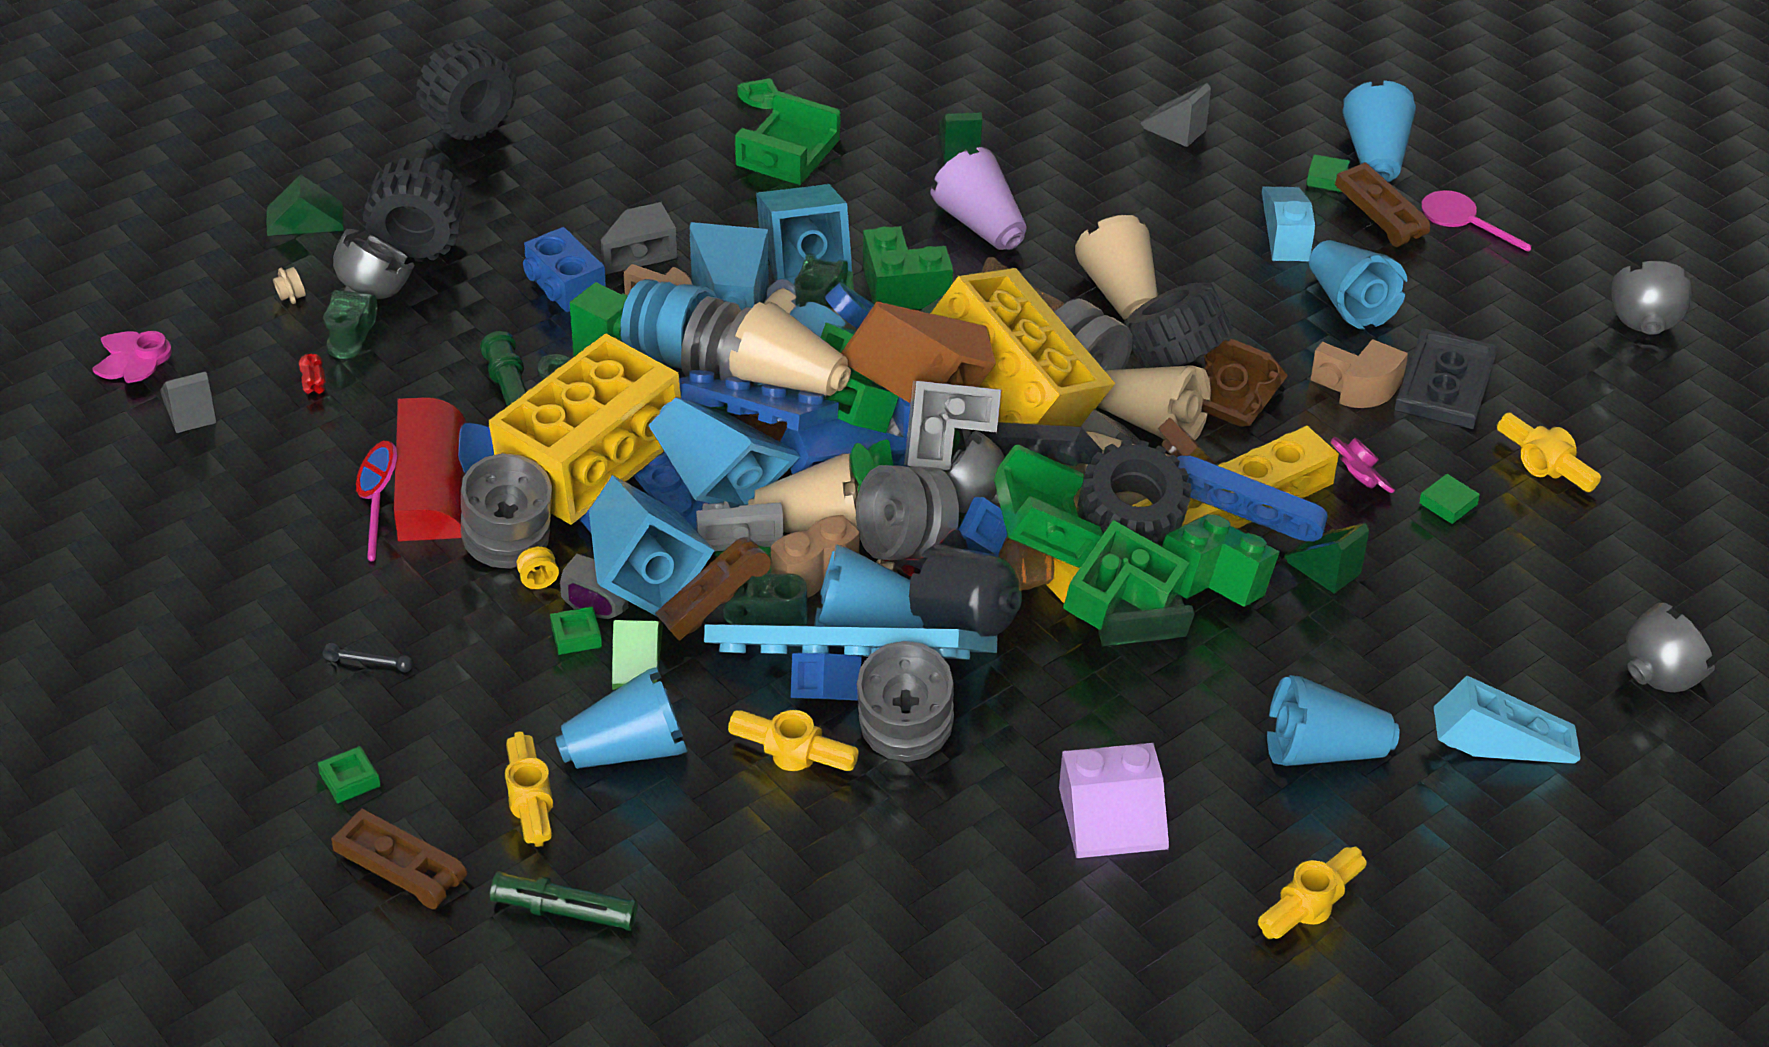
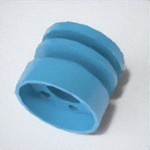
[621,279,717,369]

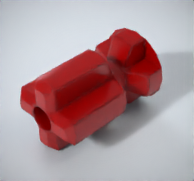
[299,354,326,394]

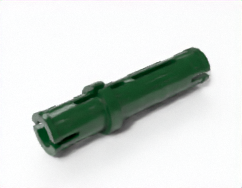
[490,871,638,931]

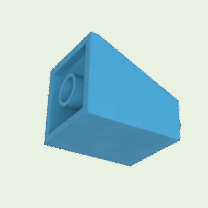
[756,184,852,285]
[690,222,769,311]
[648,397,800,508]
[589,475,715,617]

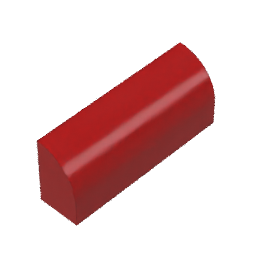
[394,398,466,541]

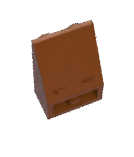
[841,302,996,404]

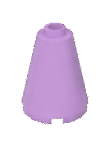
[930,147,1026,250]

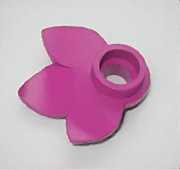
[93,331,172,383]
[1331,437,1395,493]

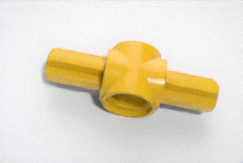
[1497,413,1601,492]
[728,710,859,771]
[505,731,553,847]
[1258,847,1367,939]

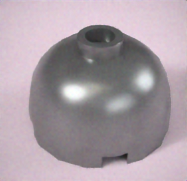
[333,229,414,301]
[1611,261,1692,334]
[943,430,1005,516]
[1626,603,1714,693]

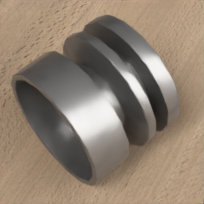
[681,296,754,386]
[461,453,552,568]
[857,641,954,762]

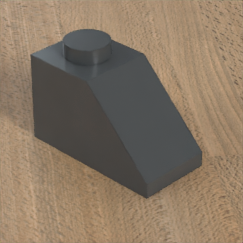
[601,202,677,274]

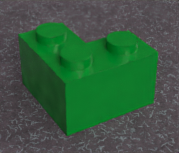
[863,226,953,310]
[570,282,628,357]
[820,322,899,433]
[1162,514,1280,607]
[1063,520,1189,630]

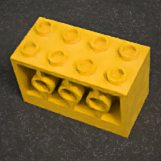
[930,268,1116,427]
[489,333,681,525]

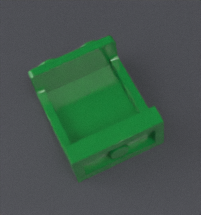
[735,91,840,185]
[994,445,1103,568]

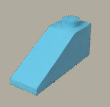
[1262,187,1315,261]
[1434,676,1581,764]

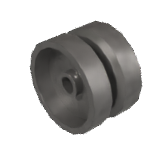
[1054,299,1133,372]
[855,465,959,560]

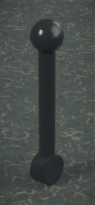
[322,643,414,672]

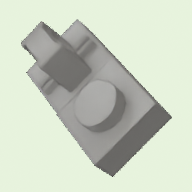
[696,502,783,551]

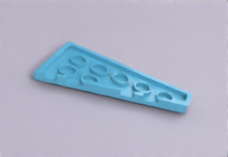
[704,625,997,659]

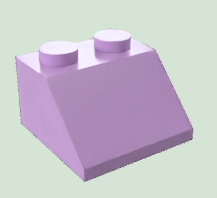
[1059,743,1169,858]

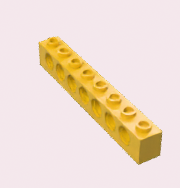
[1039,426,1339,603]

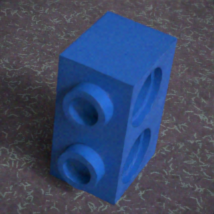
[523,227,606,312]

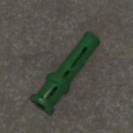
[480,331,527,407]

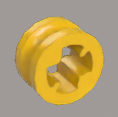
[516,546,559,589]

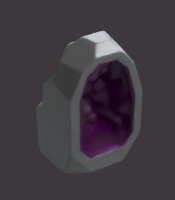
[560,554,628,619]

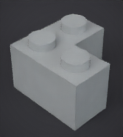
[904,381,1001,470]

